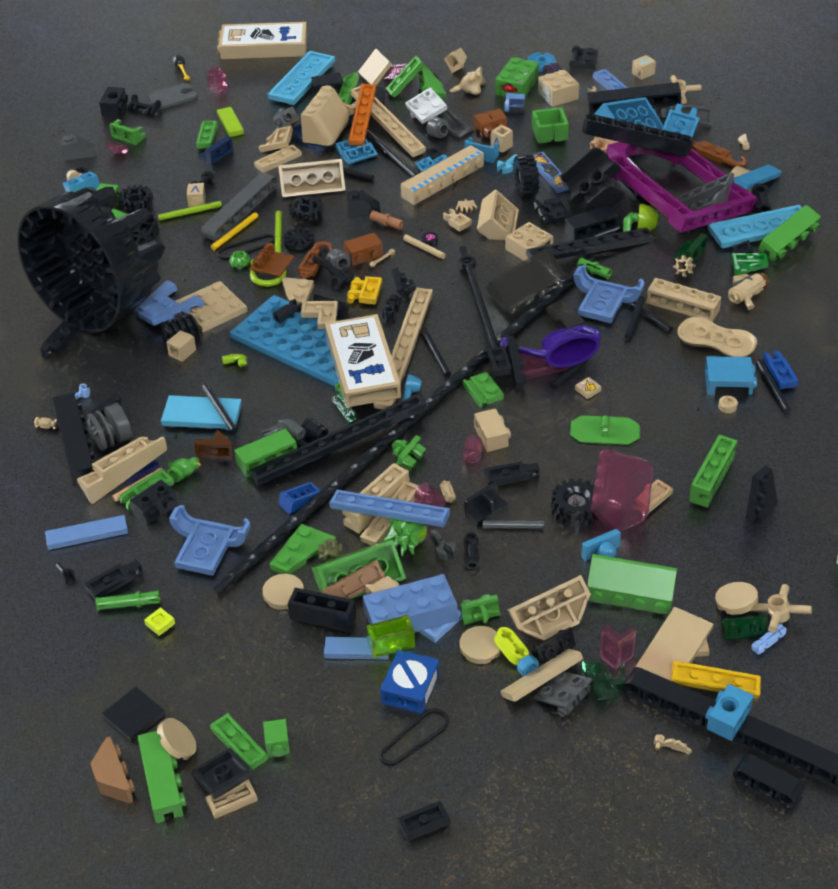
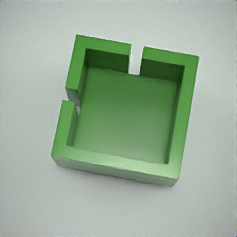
[532,107,569,143]

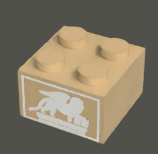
[538,70,579,107]

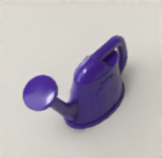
[500,325,601,368]

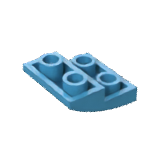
[336,139,377,165]

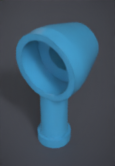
[401,374,422,401]

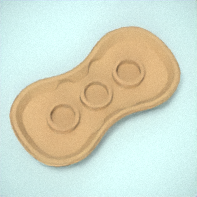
[677,317,757,357]

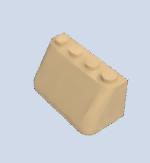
[301,85,350,146]

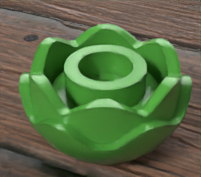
[229,251,251,269]

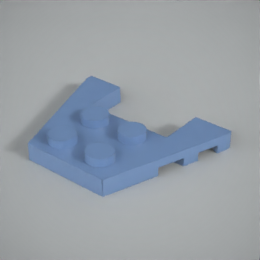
[134,280,205,326]

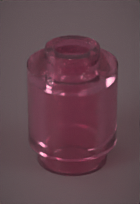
[462,435,483,463]

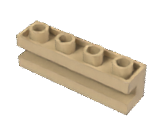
[342,463,410,533]

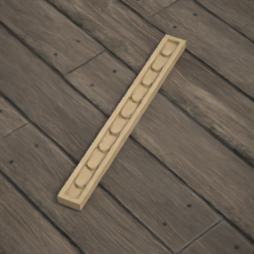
[374,287,433,409]

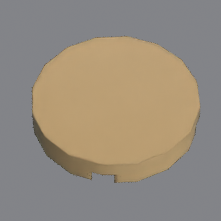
[263,573,304,610]
[715,582,759,615]
[459,626,501,664]
[157,718,197,760]

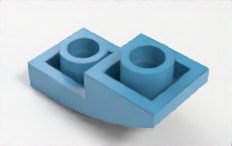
[416,154,447,172]

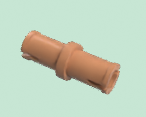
[370,210,404,230]

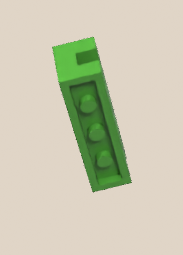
[758,205,821,262]
[689,435,738,508]
[137,731,186,823]

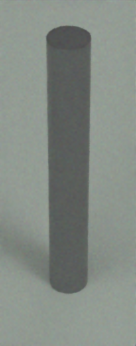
[483,520,543,529]

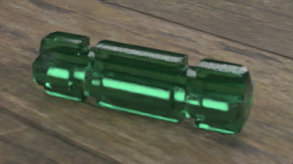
[332,394,357,422]

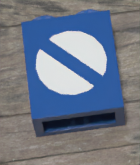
[380,649,440,714]

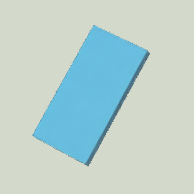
[161,396,242,430]

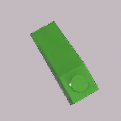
[417,66,446,100]

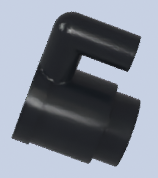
[294,417,329,447]

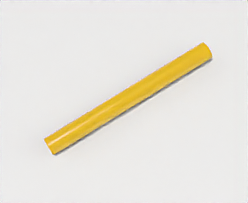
[211,212,259,251]

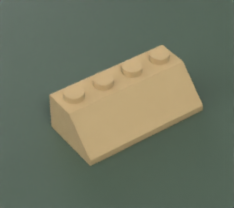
[278,159,346,198]

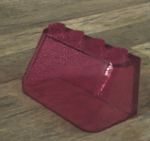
[590,449,654,532]

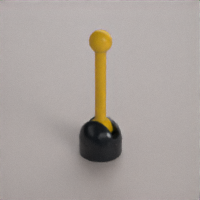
[173,55,190,81]

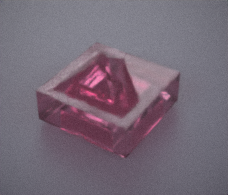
[106,142,128,154]

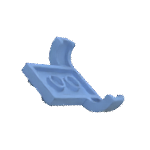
[574,265,645,323]
[169,505,251,576]

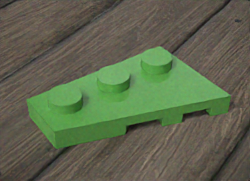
[269,524,336,574]

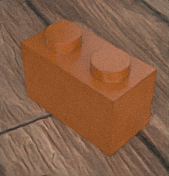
[344,233,383,266]

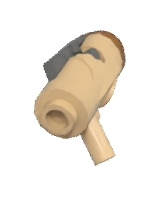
[728,273,770,310]

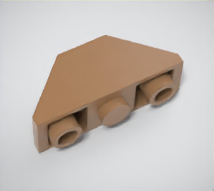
[90,736,135,804]

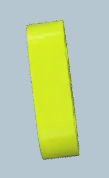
[494,627,529,665]

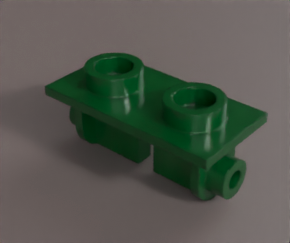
[721,615,767,639]

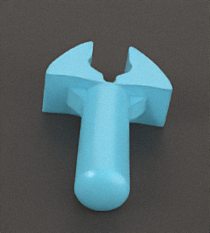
[497,154,518,174]

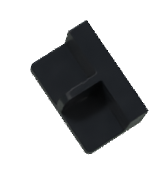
[311,72,343,93]
[464,482,508,527]

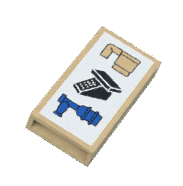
[217,22,307,59]
[325,314,401,407]

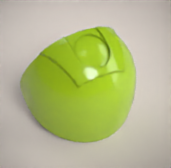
[638,204,659,230]

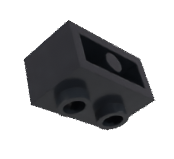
[130,480,178,525]

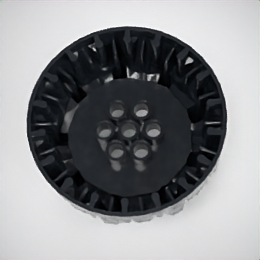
[17,187,165,333]

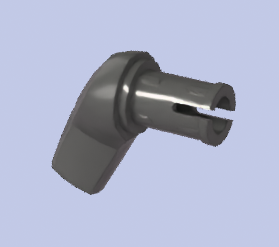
[261,419,306,441]

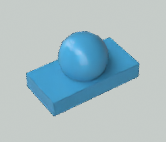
[581,529,621,561]

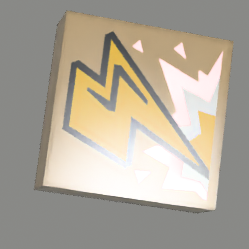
[575,377,601,399]

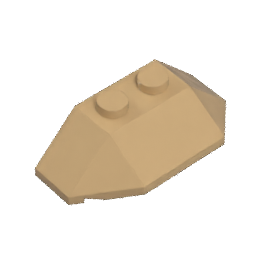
[508,575,591,641]

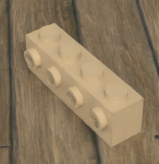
[646,278,721,322]

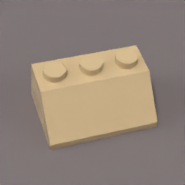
[477,189,519,240]

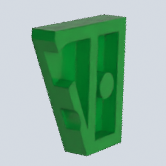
[732,253,769,275]

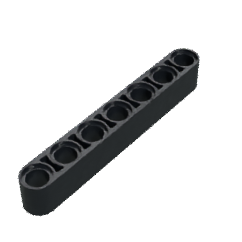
[582,114,694,156]

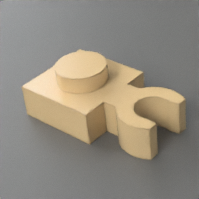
[443,209,472,232]

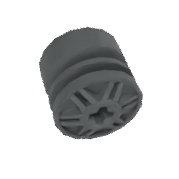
[86,403,133,451]

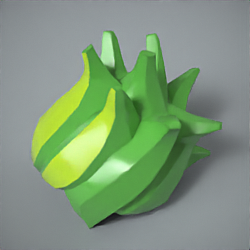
[384,518,427,556]

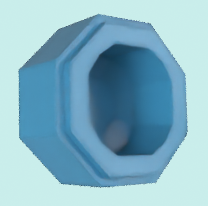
[517,655,538,676]

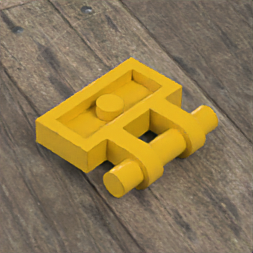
[347,276,383,305]

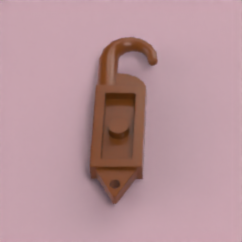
[692,141,747,167]
[298,241,333,279]

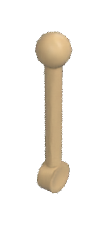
[369,249,395,268]

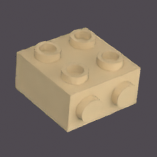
[505,222,553,264]

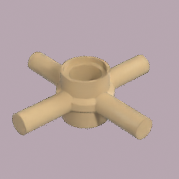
[670,75,701,104]
[750,584,812,633]

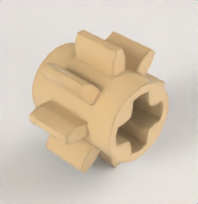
[673,255,696,277]

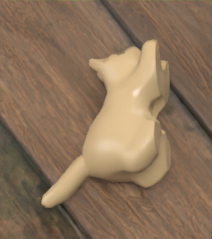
[449,66,485,95]

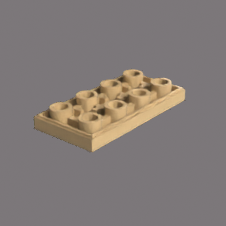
[635,607,713,681]

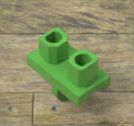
[392,435,426,471]
[460,594,500,625]

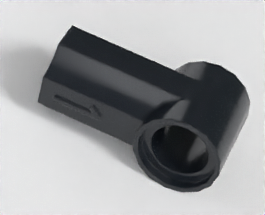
[752,183,771,213]

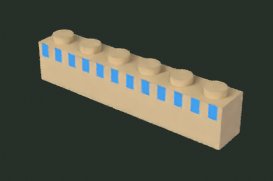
[401,145,484,205]

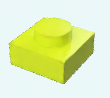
[144,608,175,636]

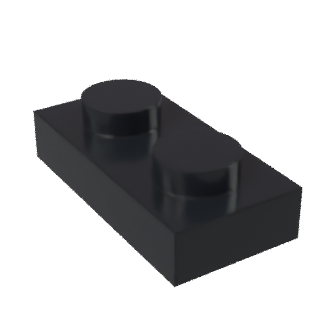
[397,801,451,842]

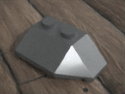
[678,172,734,211]

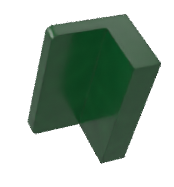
[673,233,707,264]

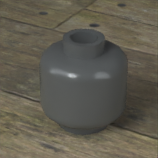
[426,117,449,139]
[326,248,351,272]

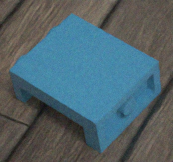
[705,356,757,395]

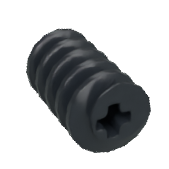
[160,313,200,344]

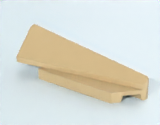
[77,437,167,504]

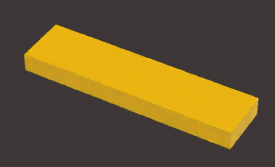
[671,660,761,699]

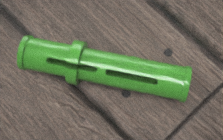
[96,590,161,611]

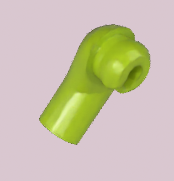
[221,354,247,367]

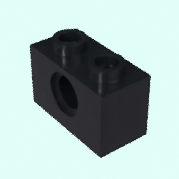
[99,87,128,117]

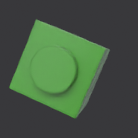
[263,719,290,757]

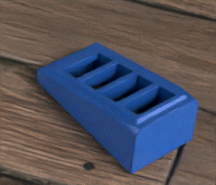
[278,482,321,514]

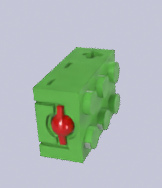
[495,57,539,97]

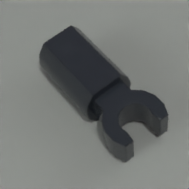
[273,299,302,324]

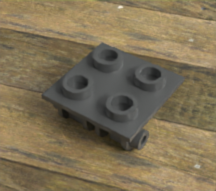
[533,671,593,717]

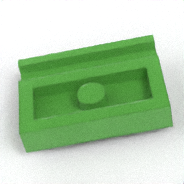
[463,372,504,407]

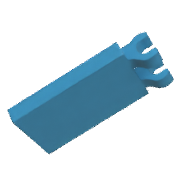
[662,103,700,138]

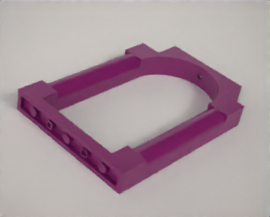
[606,142,757,233]

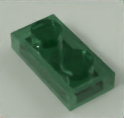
[580,660,620,700]

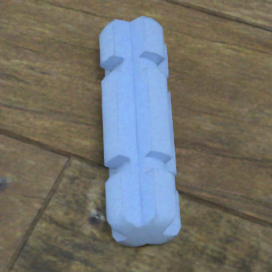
[751,623,787,655]

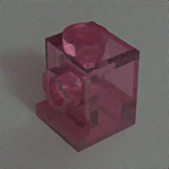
[206,67,229,92]

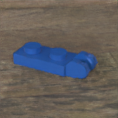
[763,350,799,390]

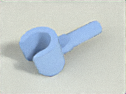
[75,383,90,399]

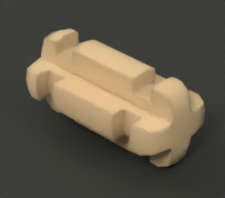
[34,417,58,429]
[440,480,456,503]

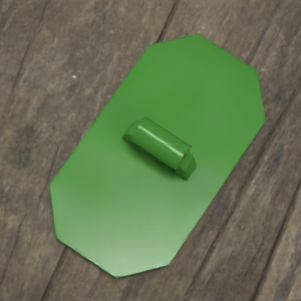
[570,415,640,445]

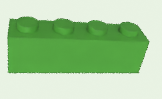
[311,540,406,599]
[587,554,677,615]

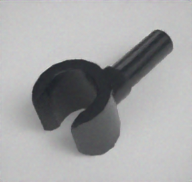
[56,563,75,584]

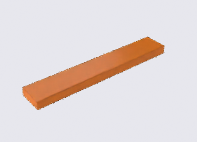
[348,84,376,146]

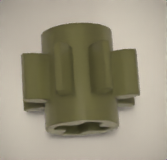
[318,539,343,562]

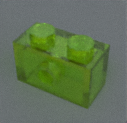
[366,615,415,658]

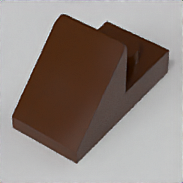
[194,430,234,459]

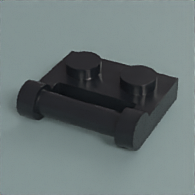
[569,45,598,70]

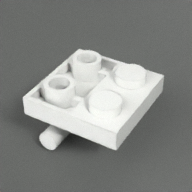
[405,88,447,124]

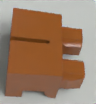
[473,108,508,138]

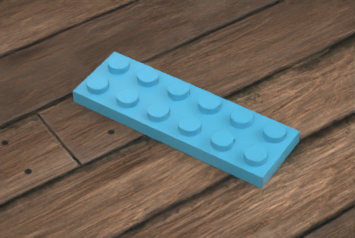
[268,51,335,105]
[708,205,802,249]

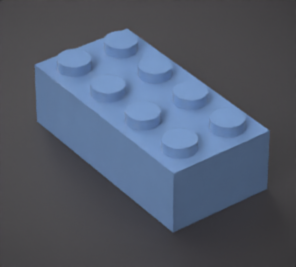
[363,574,458,643]

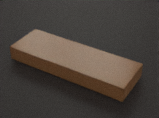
[322,560,386,599]

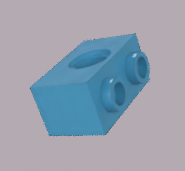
[705,684,754,741]

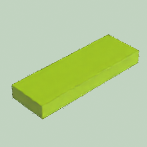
[217,107,244,137]

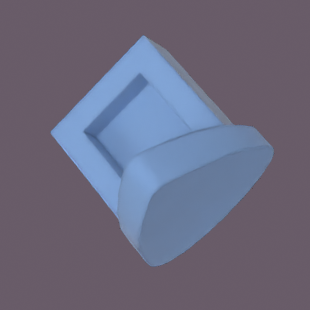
[504,93,525,112]

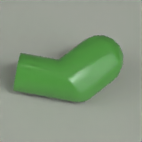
[623,212,639,232]

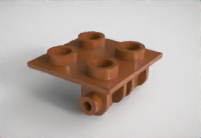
[249,243,295,277]

